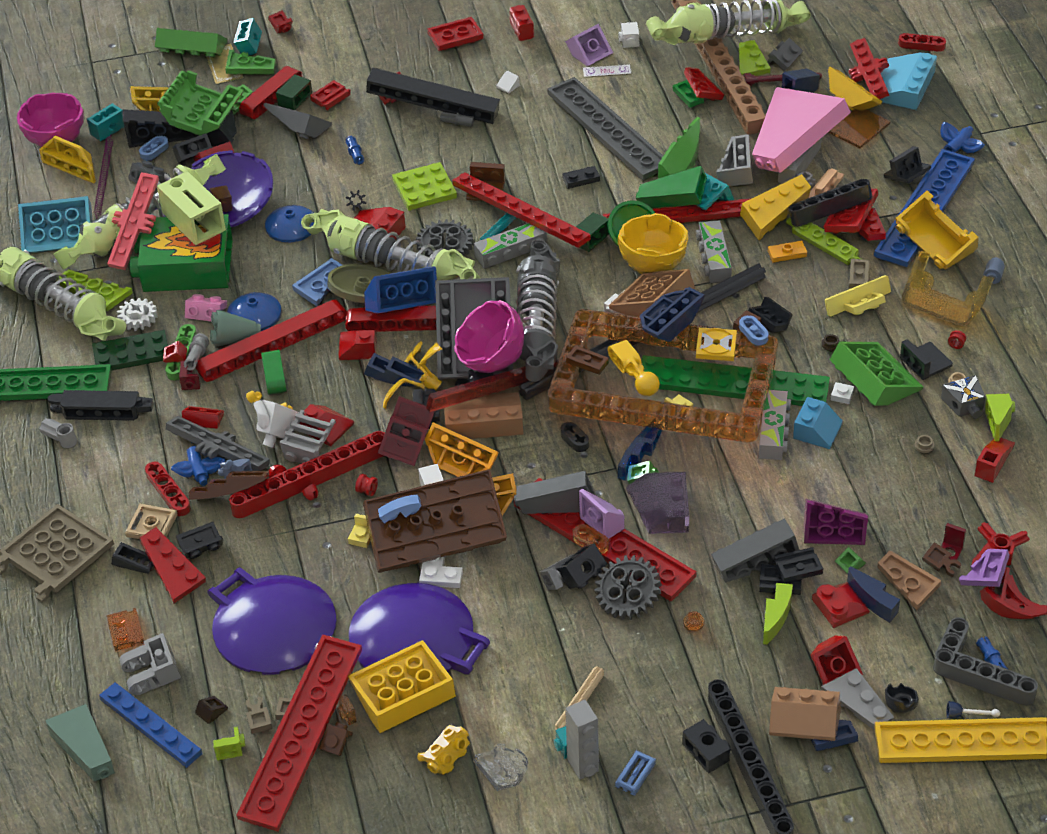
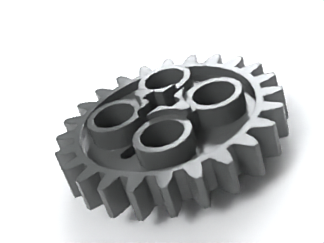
[416,219,473,257]
[594,555,662,620]

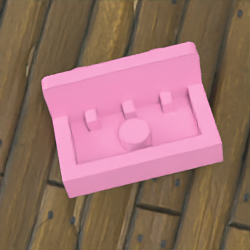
[185,294,227,321]

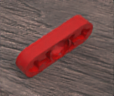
[898,33,946,52]

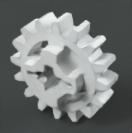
[117,298,158,331]

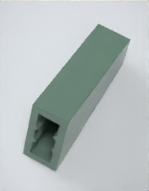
[45,704,115,782]

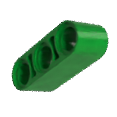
[261,350,287,395]

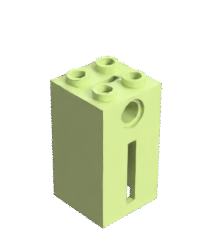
[157,171,226,245]

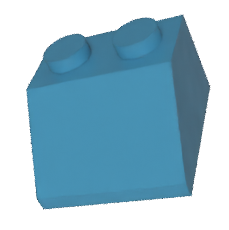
[793,397,843,449]

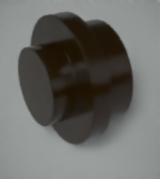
[821,334,840,351]

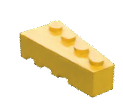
[740,174,811,240]

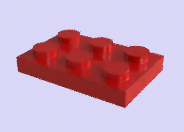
[427,16,484,51]

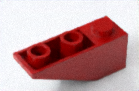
[974,438,1015,483]

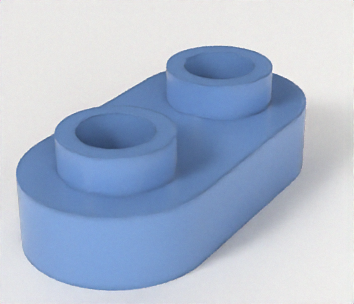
[139,136,169,161]
[739,316,769,346]

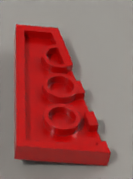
[140,527,206,604]

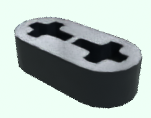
[560,422,589,452]

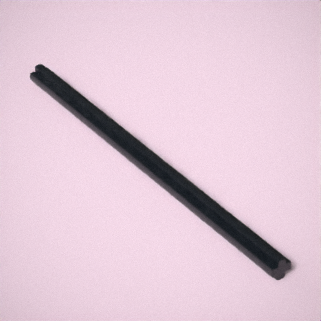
[519,263,766,400]

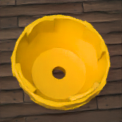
[618,213,688,274]

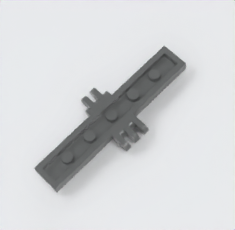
[166,416,270,471]

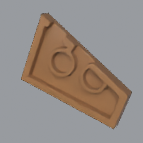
[877,551,941,610]

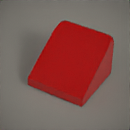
[163,341,187,363]

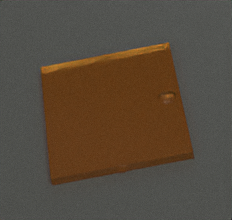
[828,109,891,148]

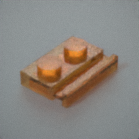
[106,608,144,651]

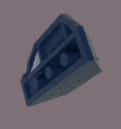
[640,287,705,342]

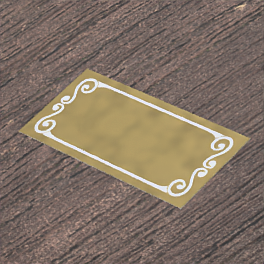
[206,44,243,84]

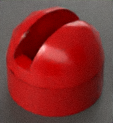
[301,484,319,501]

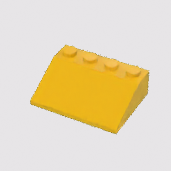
[349,640,456,733]

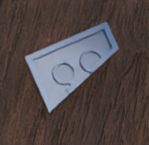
[292,258,342,306]

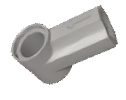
[39,418,77,448]

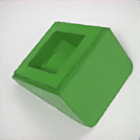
[835,547,866,574]

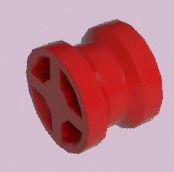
[355,474,378,496]

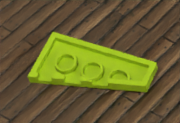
[59,269,133,312]

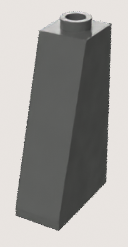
[514,471,597,514]

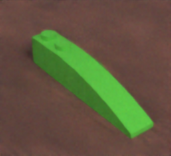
[658,117,700,179]

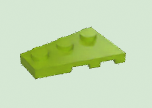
[739,40,771,76]

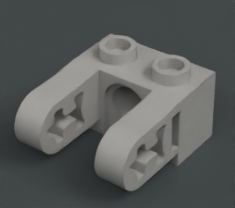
[119,633,181,695]

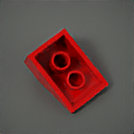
[354,207,406,240]

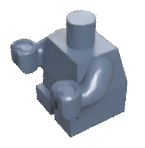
[218,459,252,479]

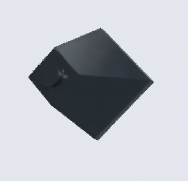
[197,110,237,147]

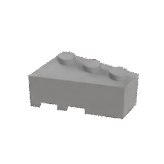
[716,134,753,186]

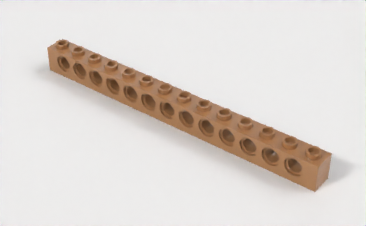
[671,0,766,135]

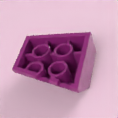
[804,498,868,545]

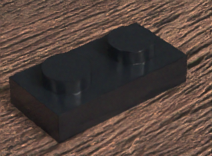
[562,166,600,189]

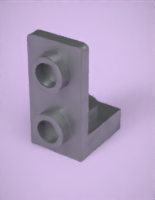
[539,554,574,590]

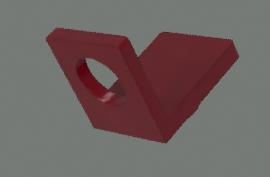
[941,523,966,560]

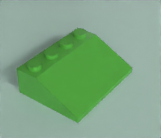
[830,341,923,406]

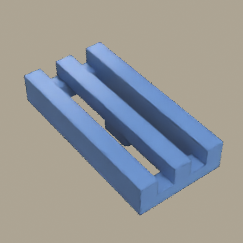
[615,750,656,796]

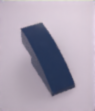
[364,353,424,387]
[847,566,900,623]

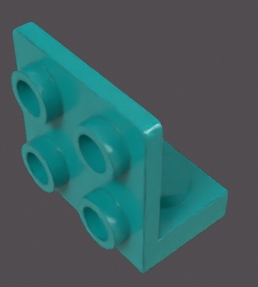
[696,173,734,210]

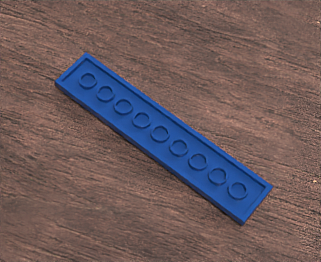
[874,149,975,267]

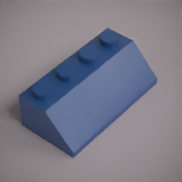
[364,266,437,313]

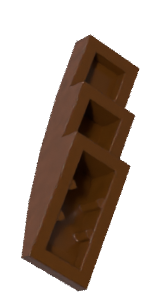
[188,471,269,500]

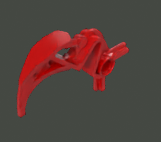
[971,522,1047,619]

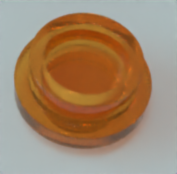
[683,611,704,631]

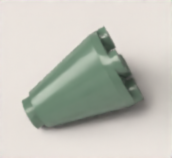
[210,310,261,346]

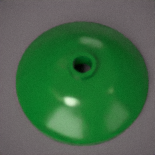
[607,200,655,247]

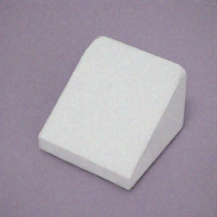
[496,71,519,94]

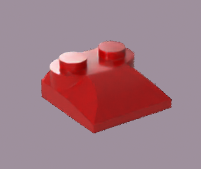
[812,582,870,628]

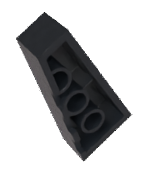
[122,109,195,148]

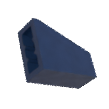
[782,68,820,93]

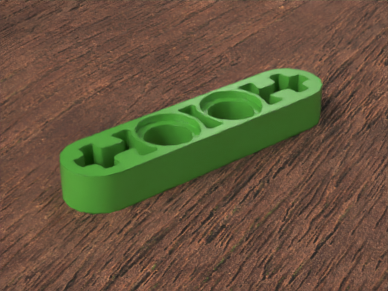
[166,324,197,381]

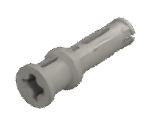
[184,333,209,370]

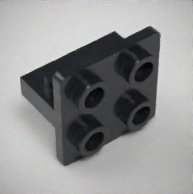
[884,146,931,183]

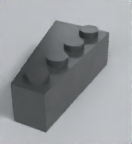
[711,518,799,583]

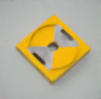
[696,327,737,361]

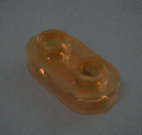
[573,524,609,554]

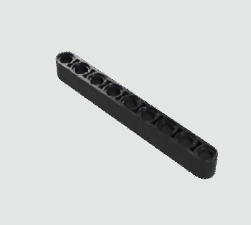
[708,679,794,834]

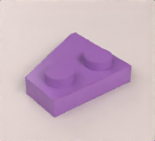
[959,549,1010,587]

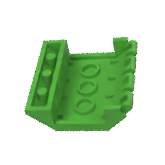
[157,70,244,135]

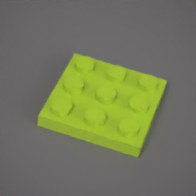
[392,162,457,211]

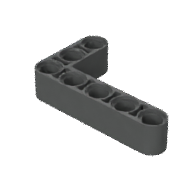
[933,617,1038,706]

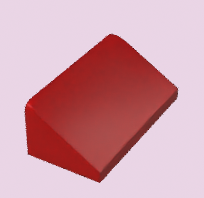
[182,406,224,429]

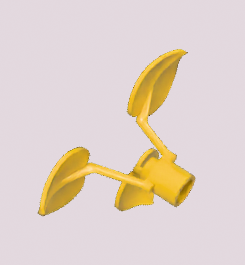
[383,341,442,409]

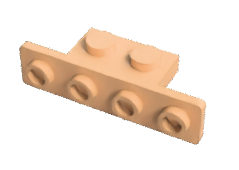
[809,168,844,198]

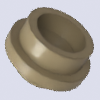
[914,435,934,453]

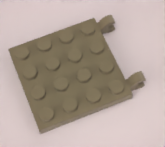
[0,504,114,602]

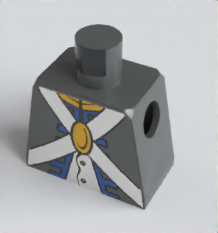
[941,375,985,419]

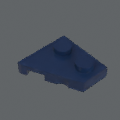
[810,720,858,751]

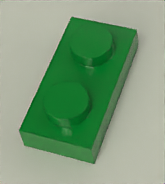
[672,80,704,108]

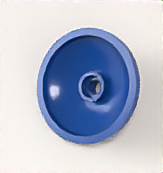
[265,205,314,243]
[227,292,282,331]

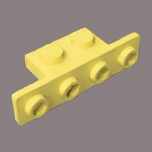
[824,275,891,316]

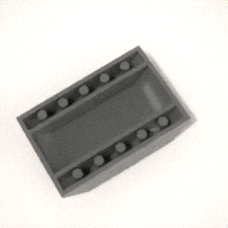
[435,277,514,380]

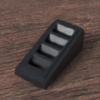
[111,542,154,574]

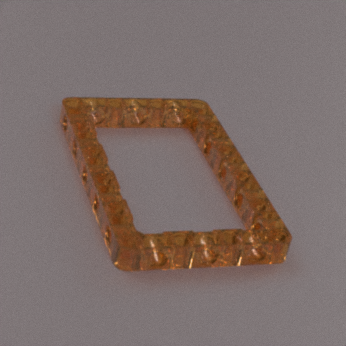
[548,309,778,442]

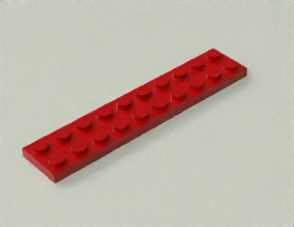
[514,478,697,602]
[236,634,362,832]

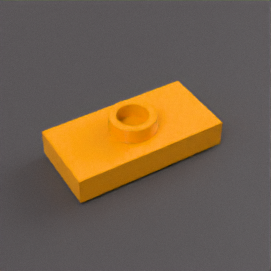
[768,241,807,263]

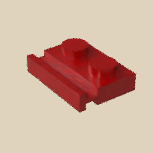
[310,80,351,110]

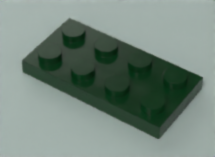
[92,330,168,371]

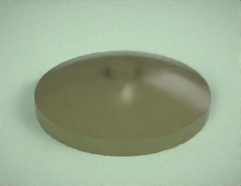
[327,264,392,303]

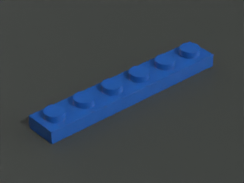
[99,682,202,768]

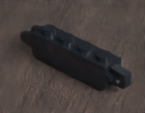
[47,390,154,421]

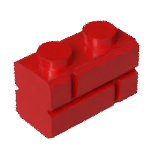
[509,5,534,41]

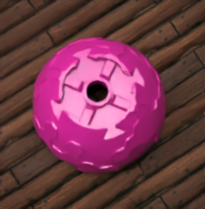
[16,93,84,147]
[454,300,524,373]

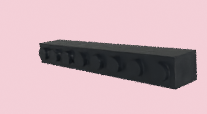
[366,68,500,124]

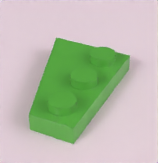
[225,49,276,75]

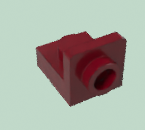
[179,361,201,390]

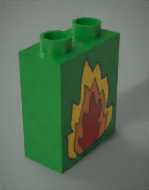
[130,214,233,292]

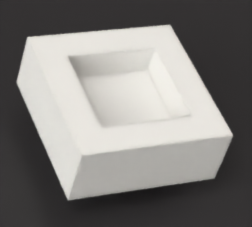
[831,382,854,404]

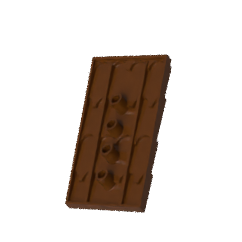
[363,469,507,573]

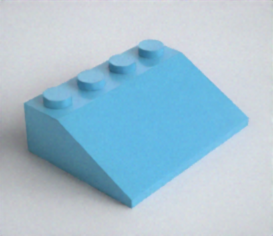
[880,52,937,110]
[18,196,93,253]

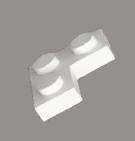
[419,556,463,588]

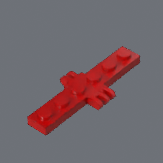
[849,38,889,99]

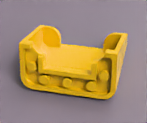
[896,191,978,270]

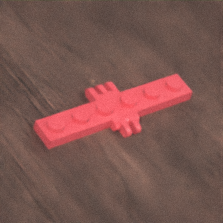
[107,172,159,270]

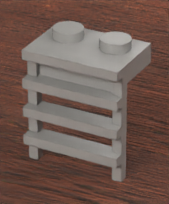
[280,410,336,464]

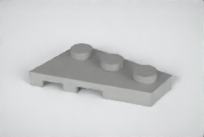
[820,668,894,730]

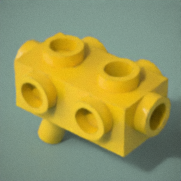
[418,725,470,775]

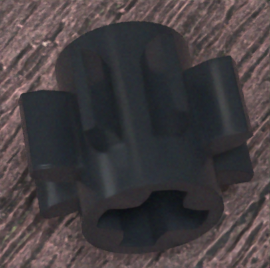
[345,190,366,211]

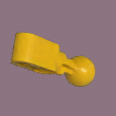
[608,340,660,396]

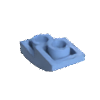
[378,495,422,523]

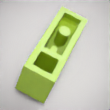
[985,394,1015,441]

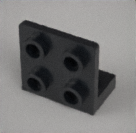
[900,339,953,380]

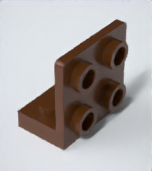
[466,162,506,201]

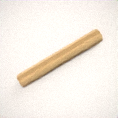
[555,666,604,730]

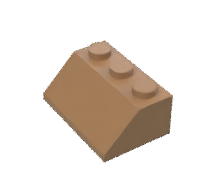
[769,687,841,741]

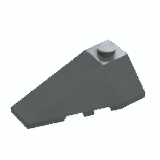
[264,103,332,139]

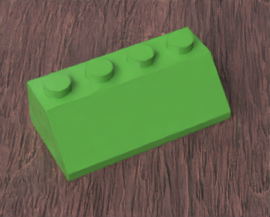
[155,28,227,57]

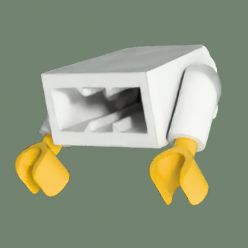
[246,391,299,448]

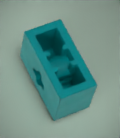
[234,18,262,55]
[87,103,124,141]

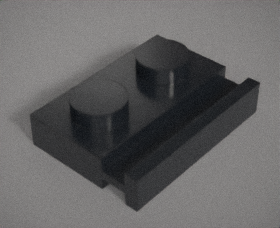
[774,547,823,583]
[759,564,802,595]

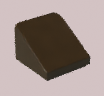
[195,696,228,724]

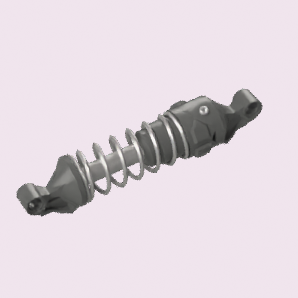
[516,240,560,381]

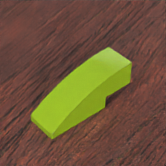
[763,583,793,645]

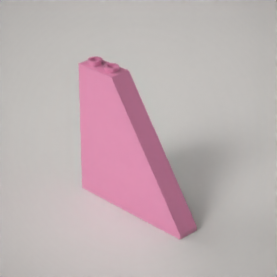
[752,87,851,173]

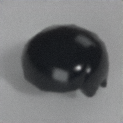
[885,683,919,713]

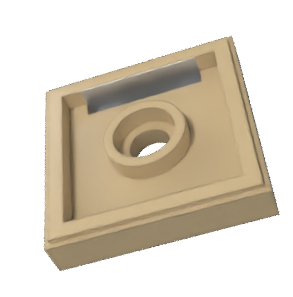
[125,504,178,540]

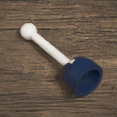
[946,701,1000,719]

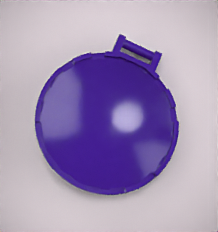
[163,150,274,227]
[207,567,337,675]
[349,583,490,675]

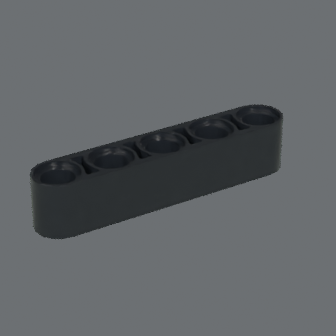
[788,179,873,226]

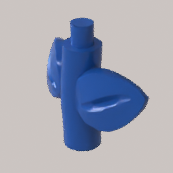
[940,122,985,153]
[171,446,225,486]

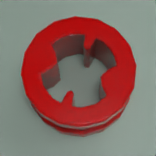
[948,330,967,349]

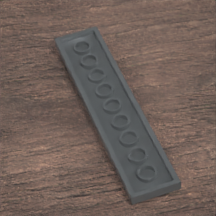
[547,77,663,180]

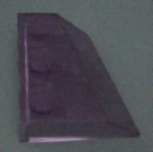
[626,472,689,534]

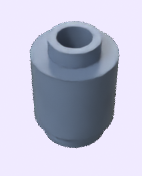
[983,257,1005,284]

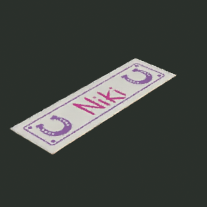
[583,65,631,77]

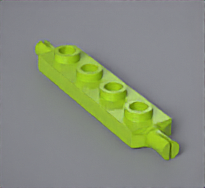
[786,217,863,265]

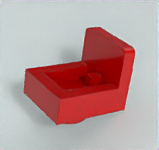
[268,10,293,34]

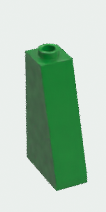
[636,166,707,208]

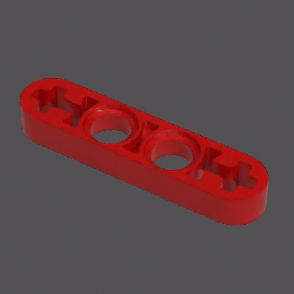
[145,461,191,516]

